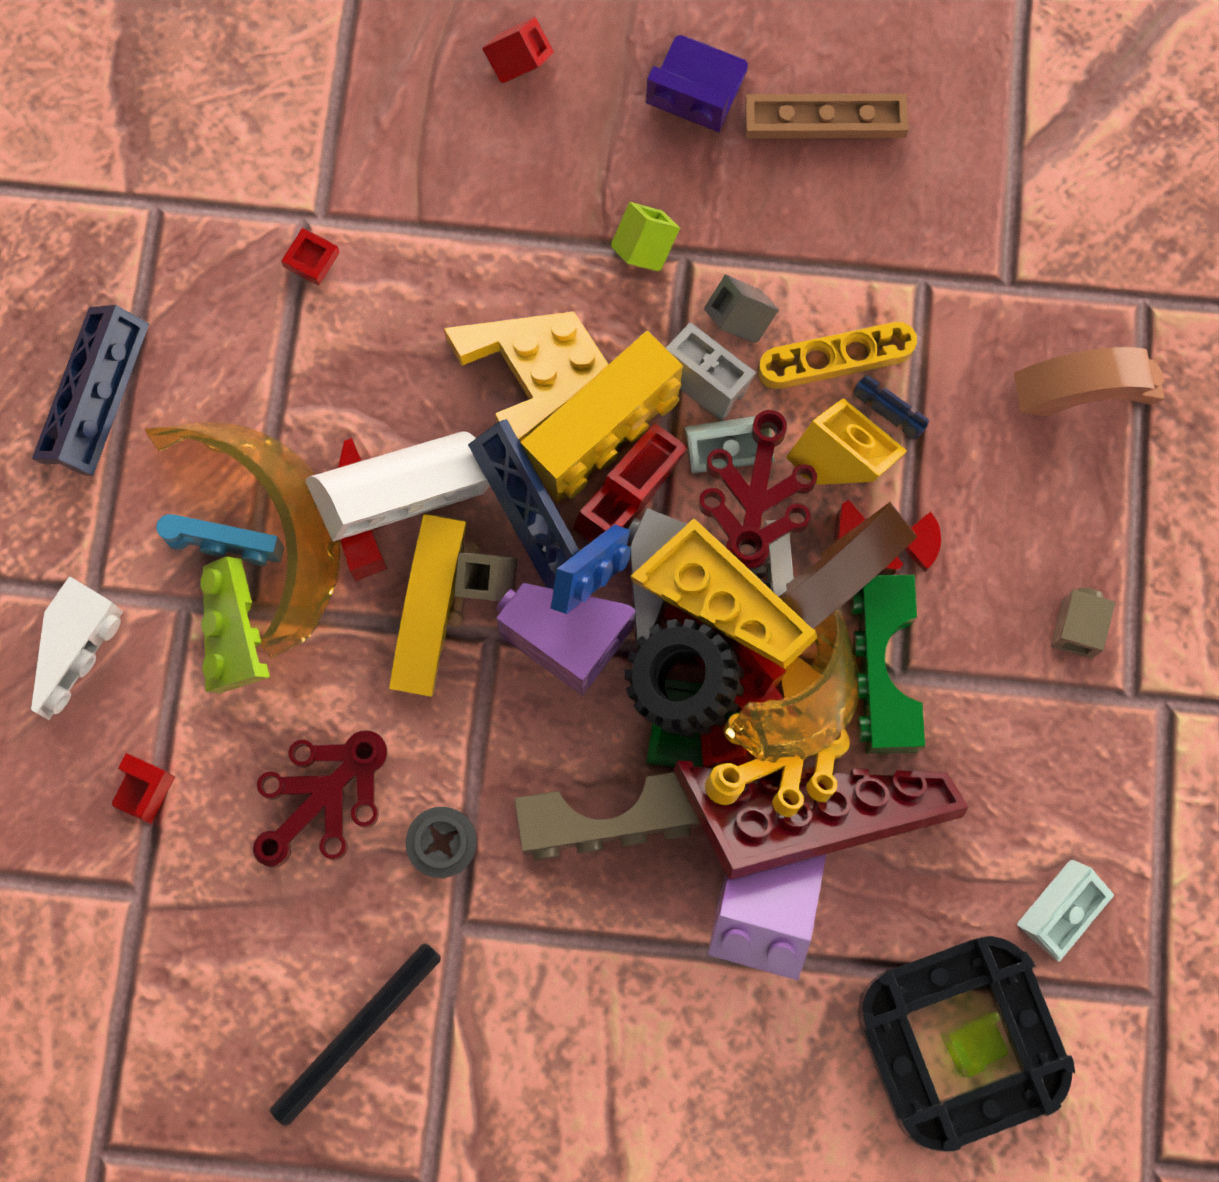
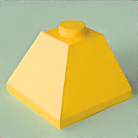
[785,398,907,485]

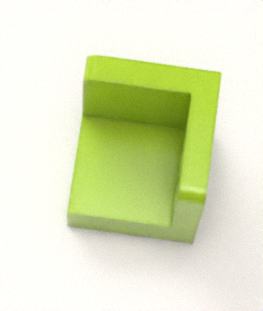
[611,202,680,271]

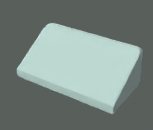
[684,416,775,474]
[1017,860,1114,962]

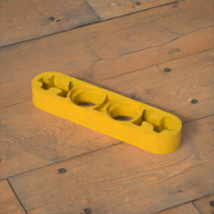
[758,322,917,389]

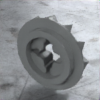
[406,807,477,879]

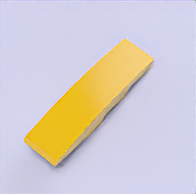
[389,514,467,697]

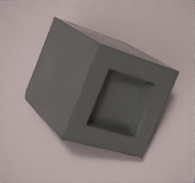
[703,274,779,343]

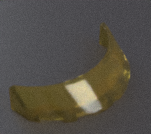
[145,422,340,658]

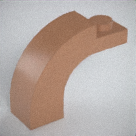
[1014,347,1165,417]

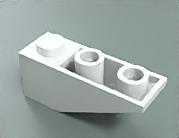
[31,576,123,720]

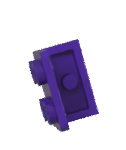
[646,35,748,132]

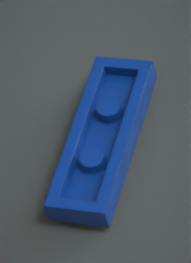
[550,524,631,614]

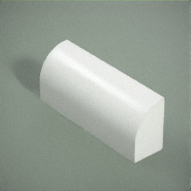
[305,431,490,541]

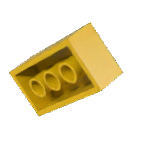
[521,330,683,503]

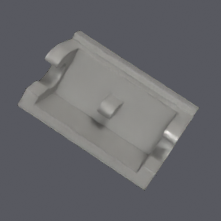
[666,322,756,421]

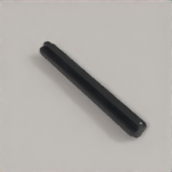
[270,943,441,1126]

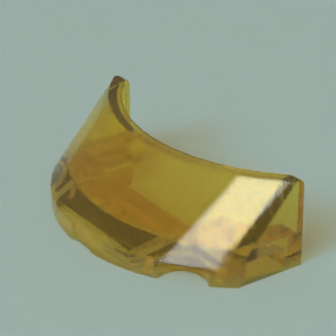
[726,607,859,763]

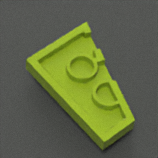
[200,556,270,693]

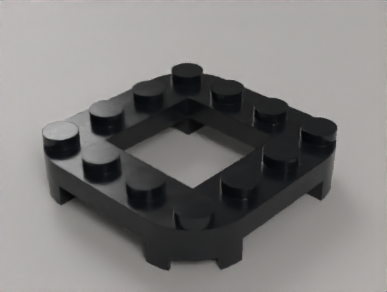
[858,936,1075,1152]

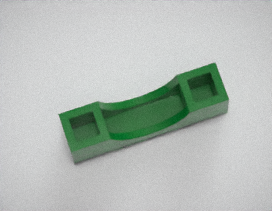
[850,575,925,754]

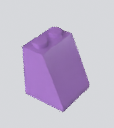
[496,583,636,696]
[708,854,826,980]

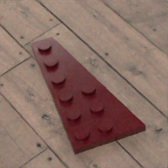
[673,761,969,880]

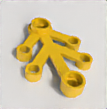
[705,700,850,817]

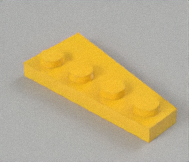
[630,518,817,668]

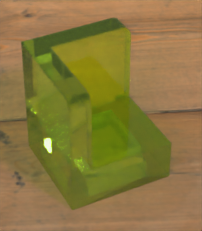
[940,1011,1009,1078]

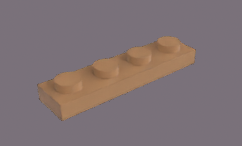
[745,94,908,139]

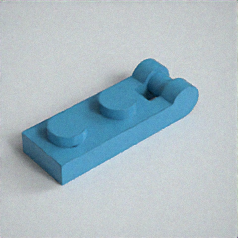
[156,514,284,566]

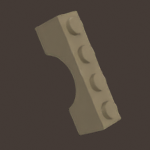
[514,772,700,861]

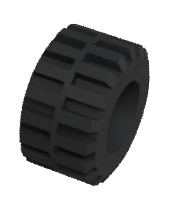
[624,619,745,737]

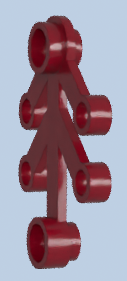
[699,410,817,570]
[253,730,388,868]

